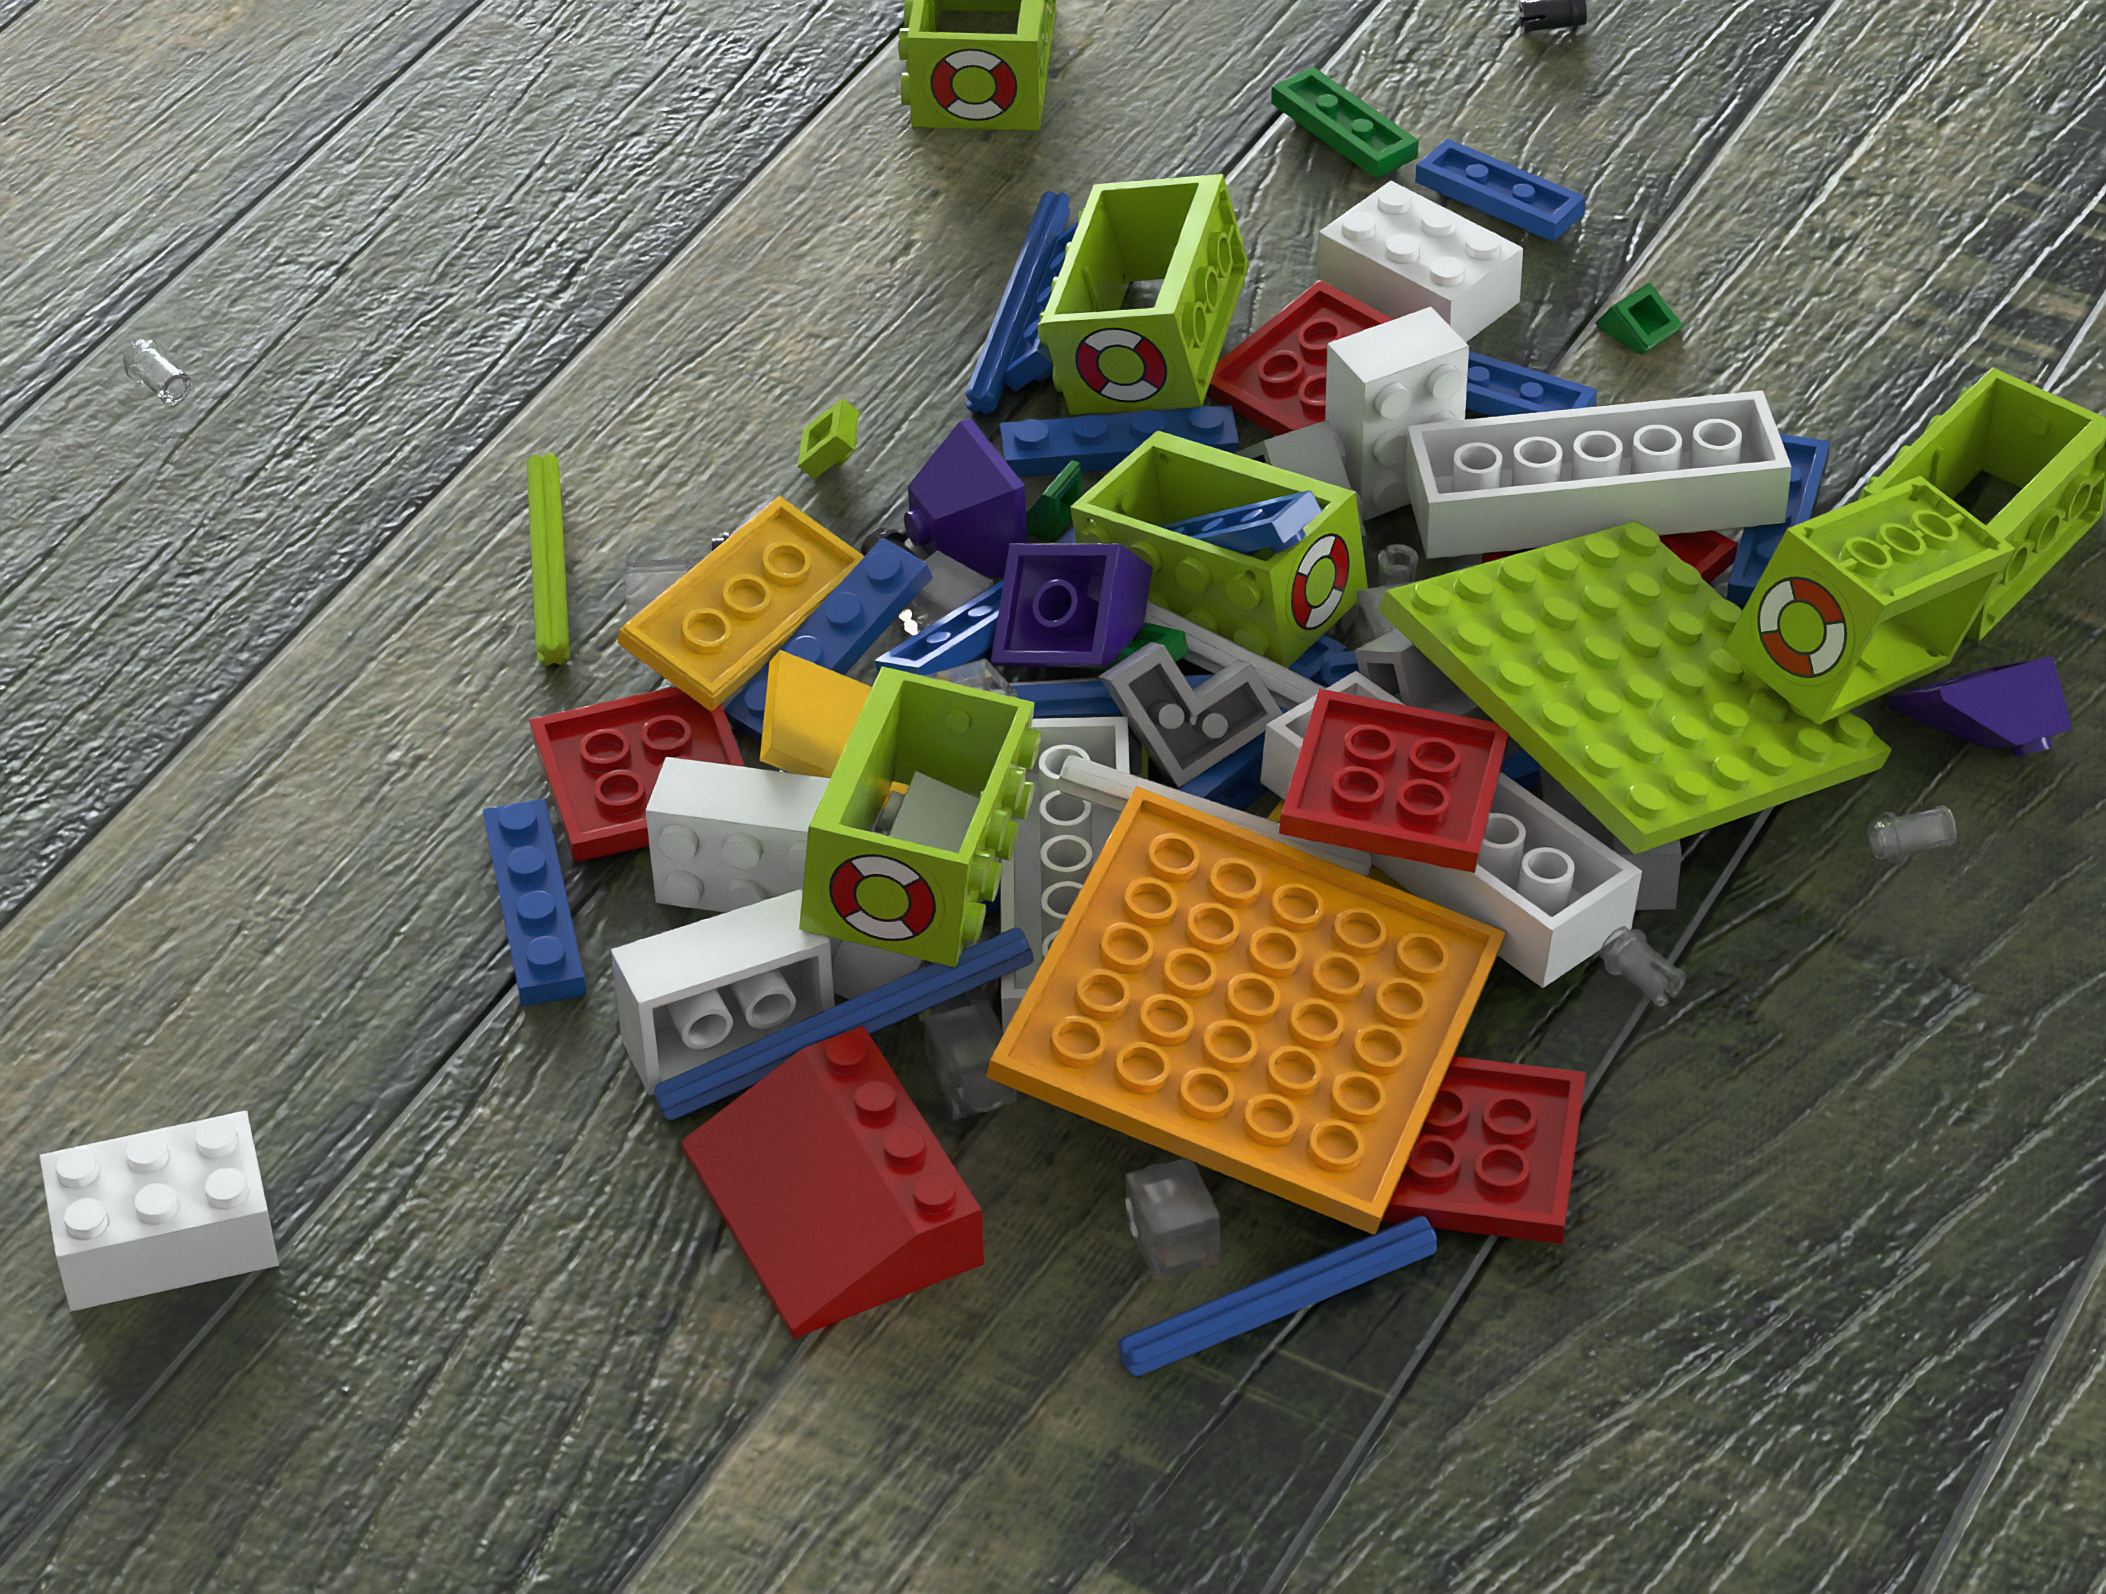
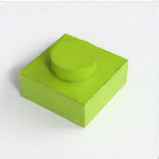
[797,398,859,479]

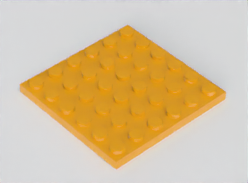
[986,786,1506,1235]

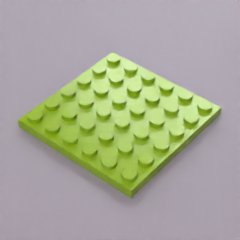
[1378,521,1892,854]

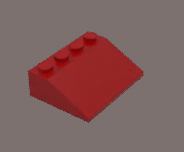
[681,1026,984,1339]

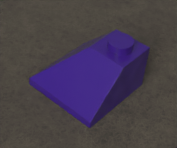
[904,418,1027,579]
[991,543,1153,668]
[1887,656,2072,757]

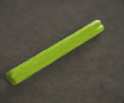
[527,453,570,667]

